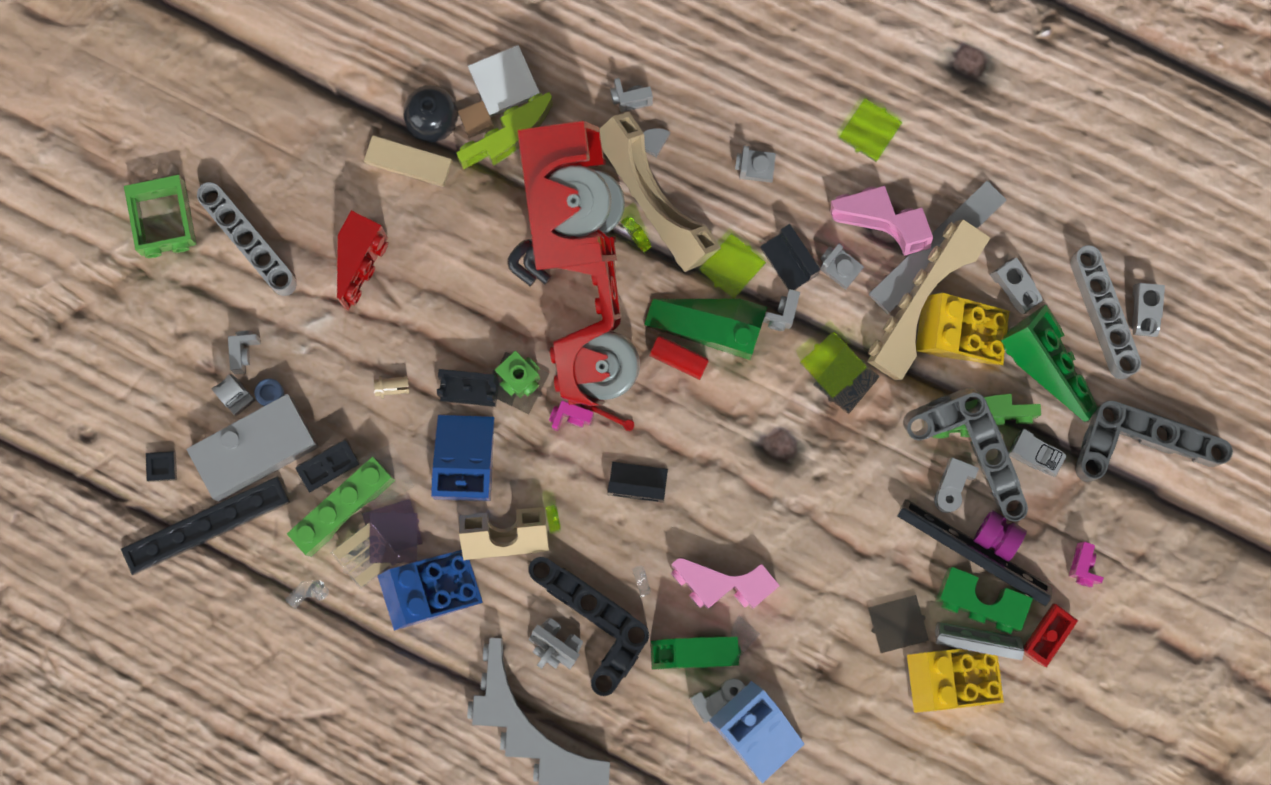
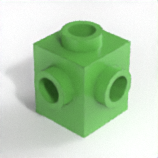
[495,351,540,398]

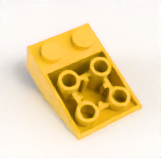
[916,293,1010,366]
[907,649,1004,713]

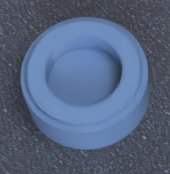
[254,379,284,406]

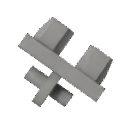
[528,618,583,669]

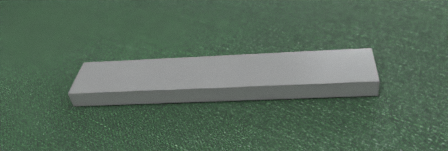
[869,181,1006,314]

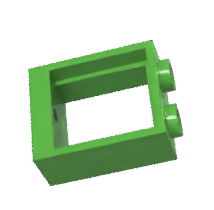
[124,175,197,258]

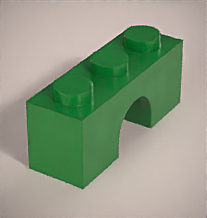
[936,567,1033,634]

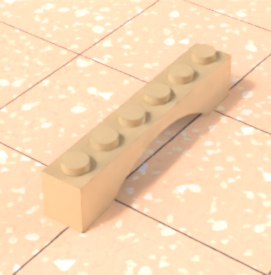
[600,112,721,272]
[867,219,990,380]

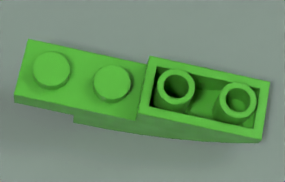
[932,394,1041,438]

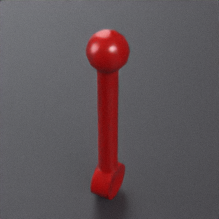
[580,404,635,431]

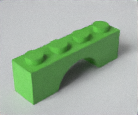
[287,456,396,557]

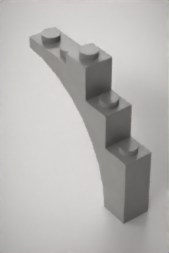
[467,638,610,785]

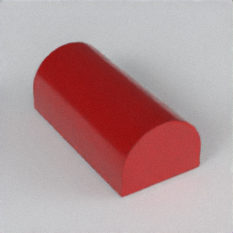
[649,336,709,380]
[1023,603,1078,668]

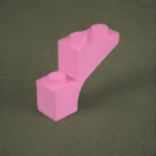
[830,186,933,256]
[671,558,780,609]

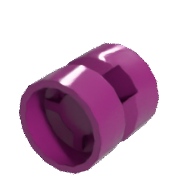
[973,510,1027,562]

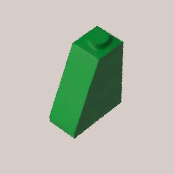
[651,637,741,670]

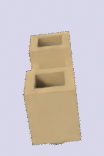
[459,507,549,560]

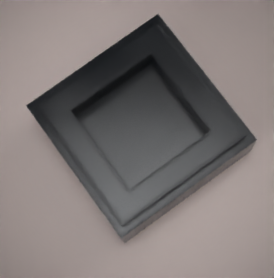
[145,451,177,482]

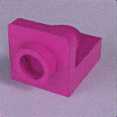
[549,401,594,431]
[1068,542,1104,588]

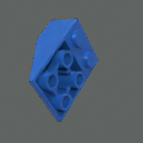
[431,415,495,501]
[378,550,483,631]

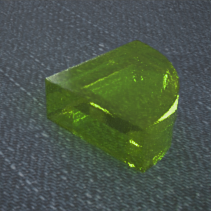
[620,216,651,252]
[545,505,562,534]

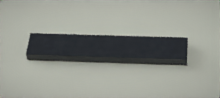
[121,476,290,575]
[897,499,1053,606]

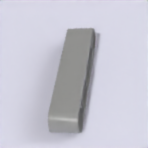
[197,182,297,296]
[1070,245,1141,380]

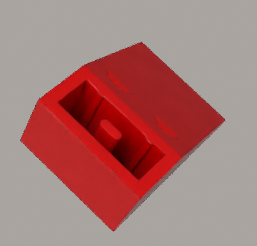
[337,210,389,311]

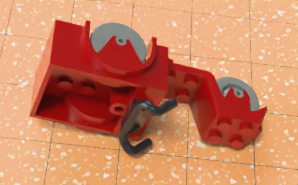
[507,121,640,406]

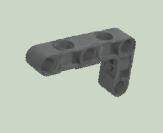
[903,388,1028,521]
[1075,401,1233,482]

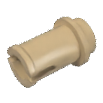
[374,376,409,399]

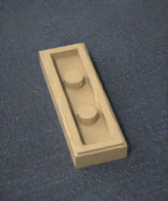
[364,135,452,187]

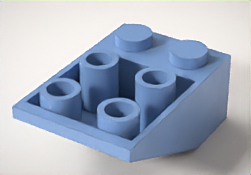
[709,681,804,784]

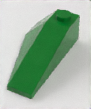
[644,299,767,360]
[1001,304,1097,422]

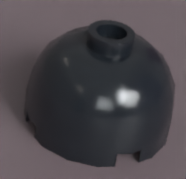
[403,85,458,142]

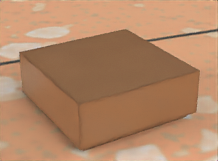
[458,101,494,138]

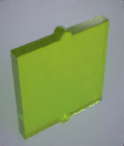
[839,98,903,162]
[699,233,766,299]
[800,332,867,399]

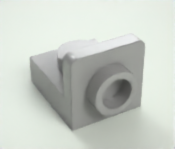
[610,78,653,112]
[735,146,776,183]
[820,243,864,290]
[763,289,800,331]
[228,331,261,374]

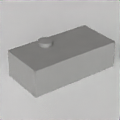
[186,394,319,502]

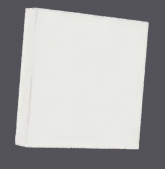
[468,45,540,117]

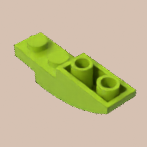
[456,92,553,169]

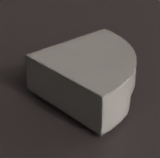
[643,128,670,158]

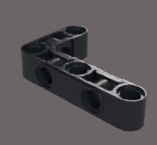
[528,557,649,696]

